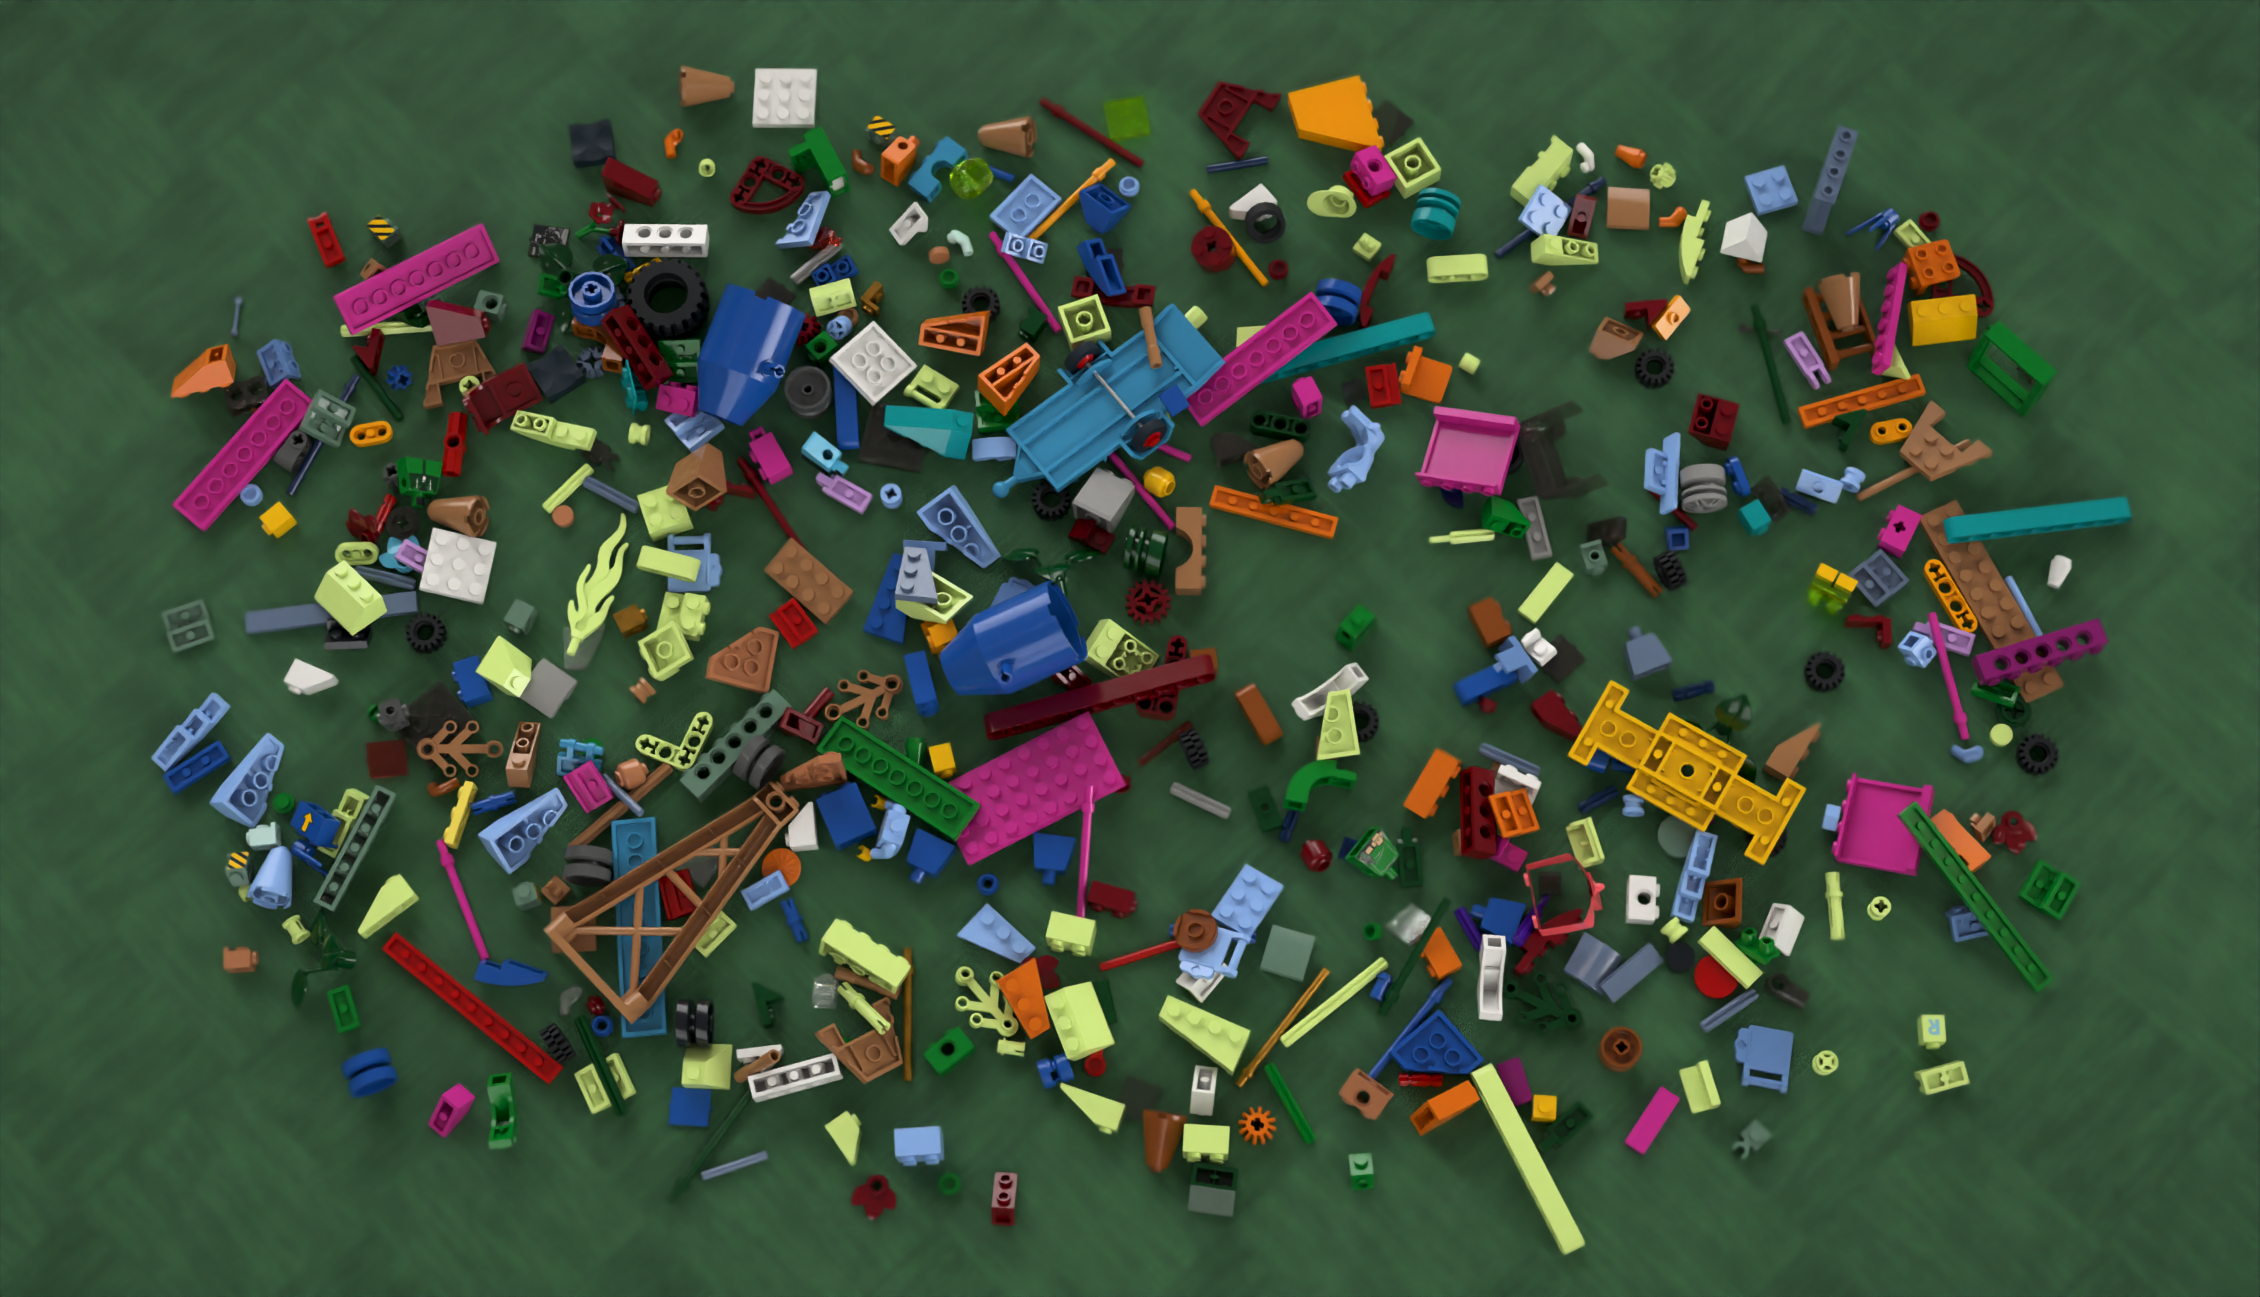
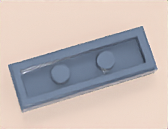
[1598,943,1663,1003]

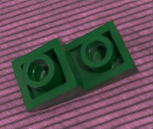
[392,303,430,328]

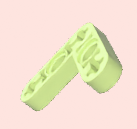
[635,712,714,772]

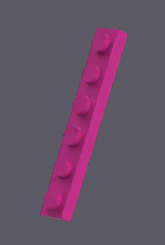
[1871,262,1908,376]

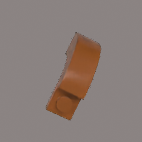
[571,317,626,374]

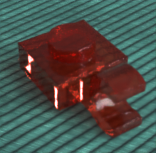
[809,227,843,249]

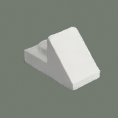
[889,202,928,246]
[736,1044,784,1073]

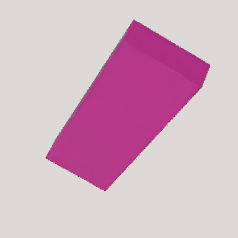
[1624,1086,1680,1155]

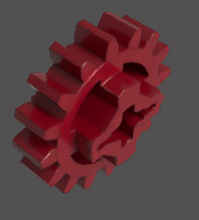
[1125,579,1171,626]

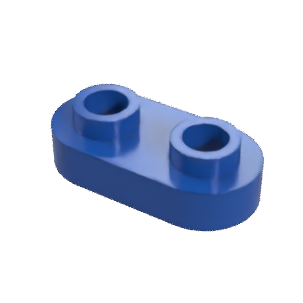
[1724,456,1751,498]

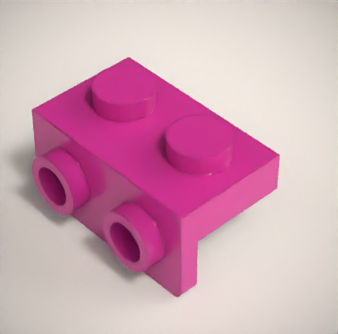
[655,381,698,417]

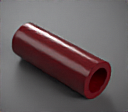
[802,687,834,719]

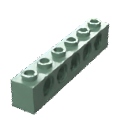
[680,689,793,803]
[313,784,397,914]

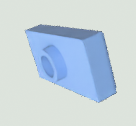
[1795,469,1844,504]
[741,870,790,911]

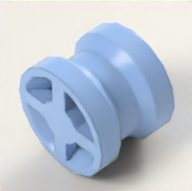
[826,315,853,340]
[1840,467,1866,493]
[880,483,903,509]
[1622,794,1645,817]

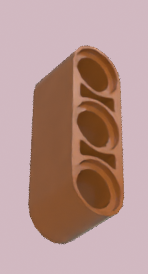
[1233,683,1283,746]

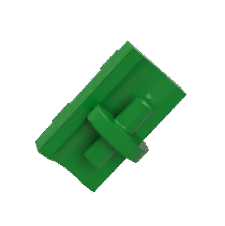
[1734,927,1780,966]

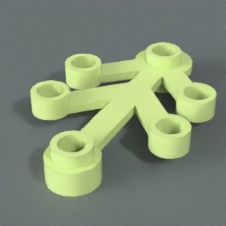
[955,966,1018,1037]

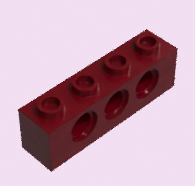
[601,304,674,390]
[1460,766,1497,860]

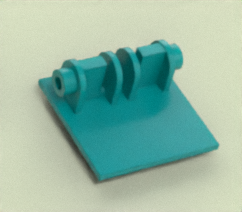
[620,359,648,415]

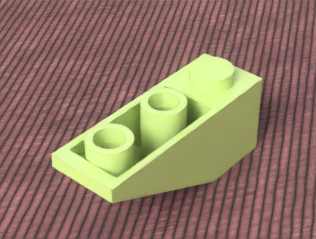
[1531,234,1599,266]

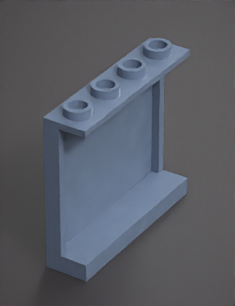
[1801,125,1859,236]

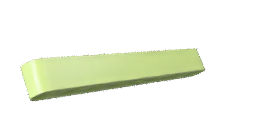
[1470,1063,1585,1255]

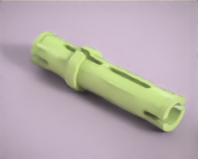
[1825,872,1845,940]
[837,982,891,1034]

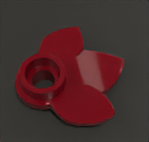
[345,508,379,544]
[1992,811,2037,855]
[1020,955,1060,989]
[851,1174,897,1220]

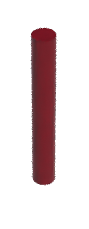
[1646,489,1698,532]

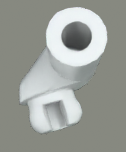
[1576,142,1595,173]

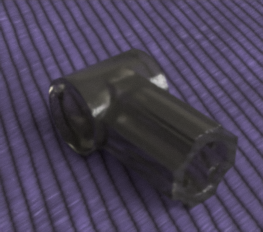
[1764,973,1811,1011]

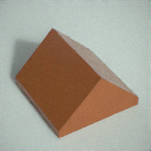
[1702,878,1743,929]

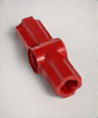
[441,412,469,478]

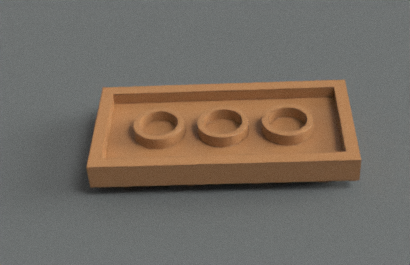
[764,538,855,625]

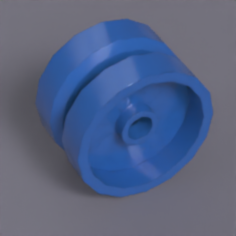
[568,271,618,326]
[1315,279,1362,326]
[340,1048,399,1098]

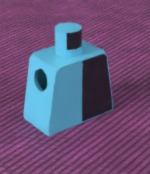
[801,431,849,477]

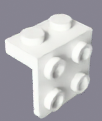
[1494,765,1542,805]

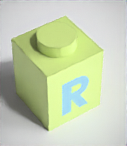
[1917,1015,1946,1049]

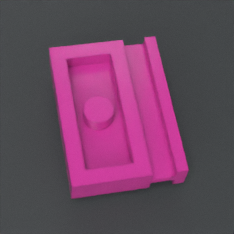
[563,760,614,814]

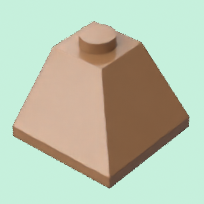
[1588,316,1644,360]

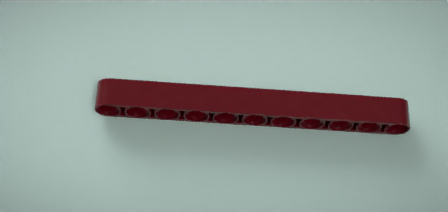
[983,654,1216,740]

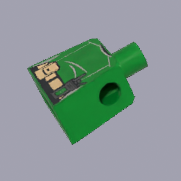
[1345,827,1399,881]

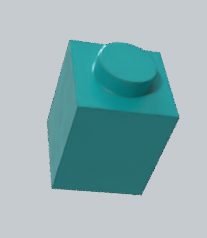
[1737,499,1772,537]

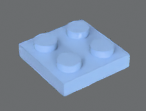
[1744,165,1798,216]
[1518,185,1573,237]

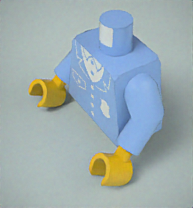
[856,795,910,862]

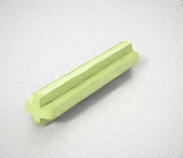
[542,463,594,513]

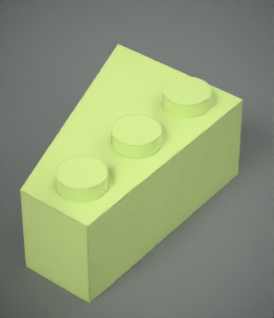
[1510,135,1573,207]

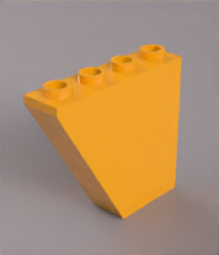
[1287,75,1384,153]

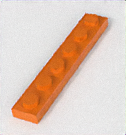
[1797,373,1926,429]
[1209,485,1339,540]

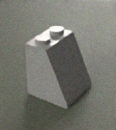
[1072,468,1135,534]

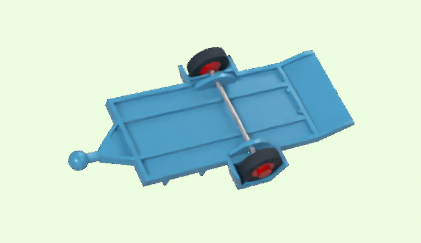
[992,303,1226,498]

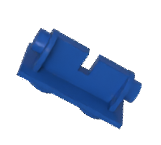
[596,235,636,273]

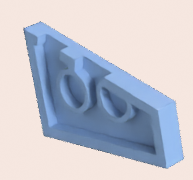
[776,190,831,249]
[957,903,1036,965]

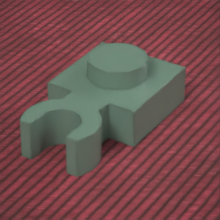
[1731,1119,1772,1160]

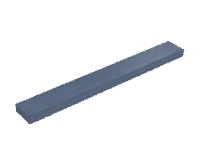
[245,591,418,635]

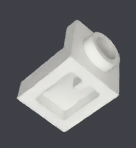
[1521,628,1557,667]

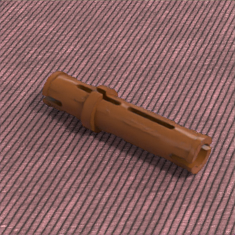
[1611,542,1664,599]

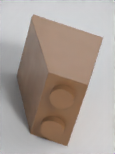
[666,443,727,511]

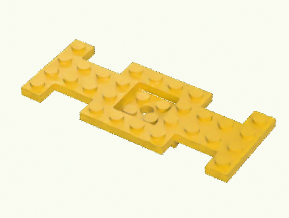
[1567,680,1807,866]

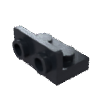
[324,618,373,650]

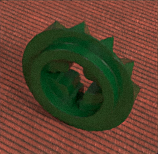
[1995,695,2032,729]

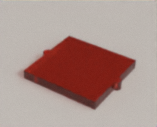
[366,739,409,779]

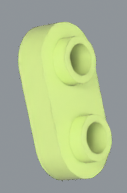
[335,542,379,565]

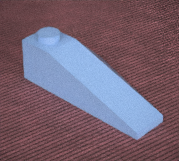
[917,485,1001,569]
[209,733,284,828]
[478,788,568,875]

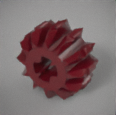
[796,312,821,348]

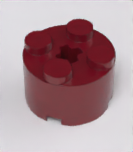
[1191,226,1236,273]

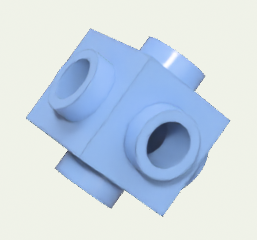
[1898,631,1937,668]

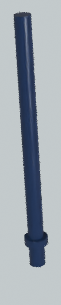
[1494,176,1606,259]
[286,374,361,497]

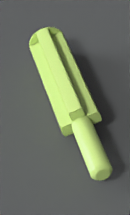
[1429,528,1495,544]

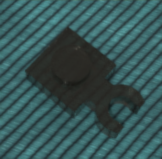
[581,438,621,472]

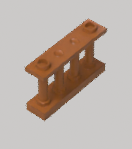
[1801,276,1876,372]

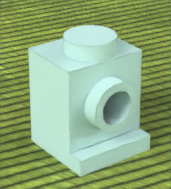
[246,822,282,851]

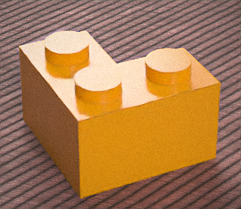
[920,619,958,660]

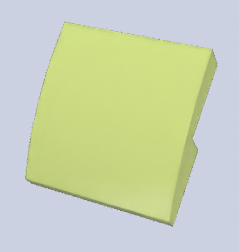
[574,1053,637,1114]

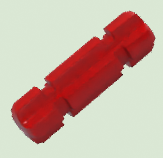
[375,494,397,535]
[1398,1073,1443,1087]

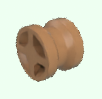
[629,677,656,704]

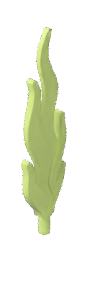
[566,513,629,656]

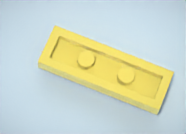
[443,780,478,849]

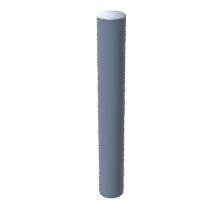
[601,773,644,817]
[701,1150,769,1181]

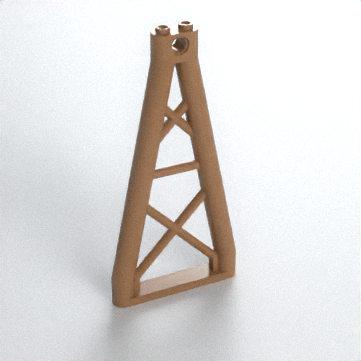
[543,780,800,1024]

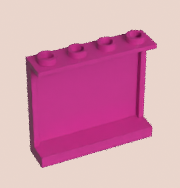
[1415,406,1521,496]
[1832,773,1935,876]

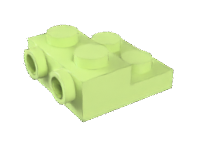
[657,592,711,641]
[638,620,694,681]

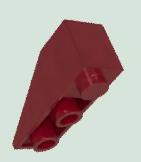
[1529,689,1583,742]

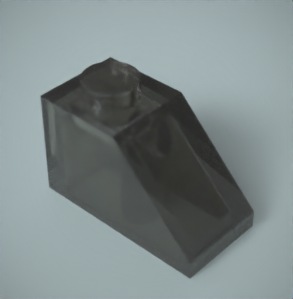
[1210,432,1258,468]

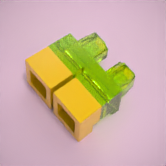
[1806,562,1858,615]

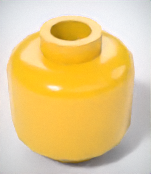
[1143,466,1176,497]

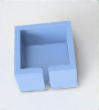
[894,1126,944,1166]

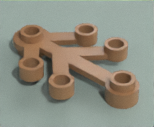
[825,669,903,730]
[417,720,503,777]

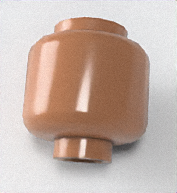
[614,758,648,790]

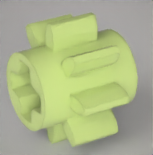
[1650,162,1676,190]

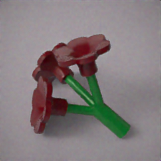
[575,193,627,246]

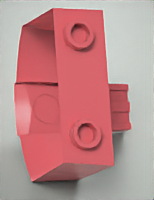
[1524,853,1605,936]

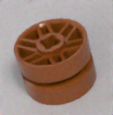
[1598,1027,1642,1072]

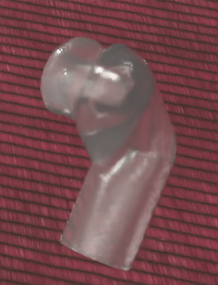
[559,985,582,1016]

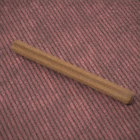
[567,762,673,846]

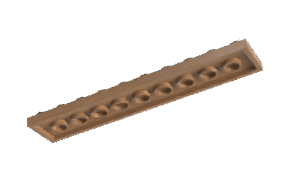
[1919,500,2064,703]

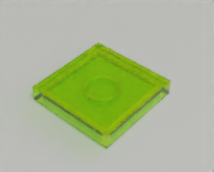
[1103,95,1151,141]

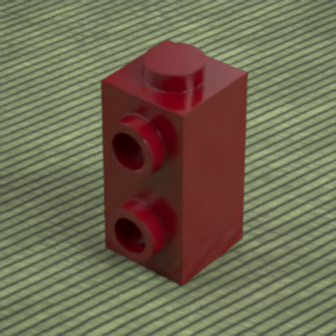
[1086,880,1139,919]

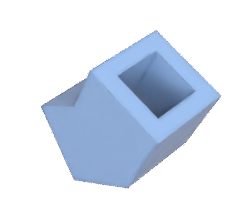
[1821,804,1841,831]

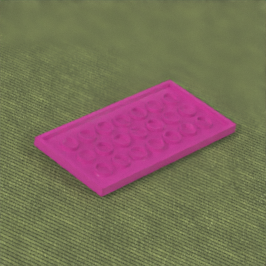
[948,711,1126,866]

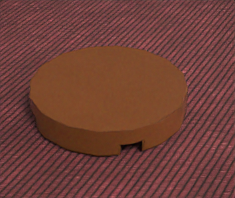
[1173,909,1218,953]

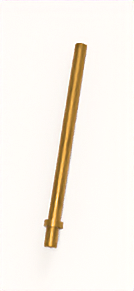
[1234,967,1330,1089]

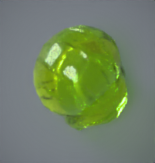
[949,158,994,200]

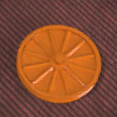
[762,848,801,886]

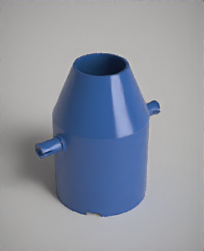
[697,283,806,427]
[940,580,1088,696]

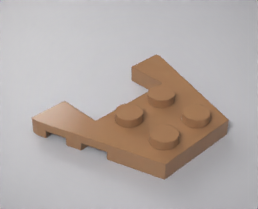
[423,339,497,410]
[1900,401,1992,482]
[815,996,903,1084]

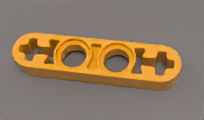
[1923,559,1978,633]

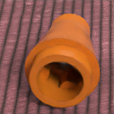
[1615,144,1647,169]

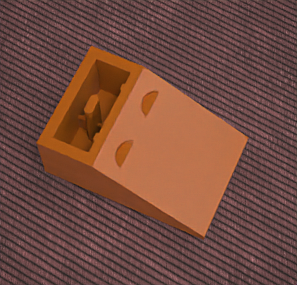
[171,344,236,398]

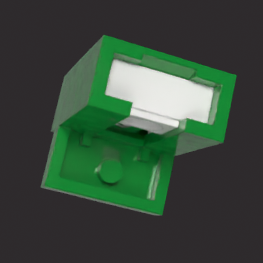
[787,126,851,199]

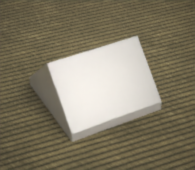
[1720,212,1767,262]

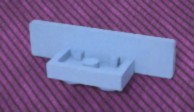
[1644,432,1680,515]

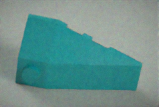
[883,405,974,461]

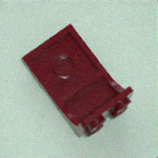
[462,362,543,436]

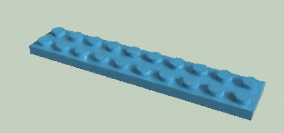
[611,817,668,1038]

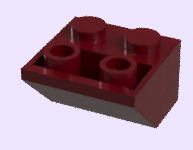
[1688,393,1740,451]

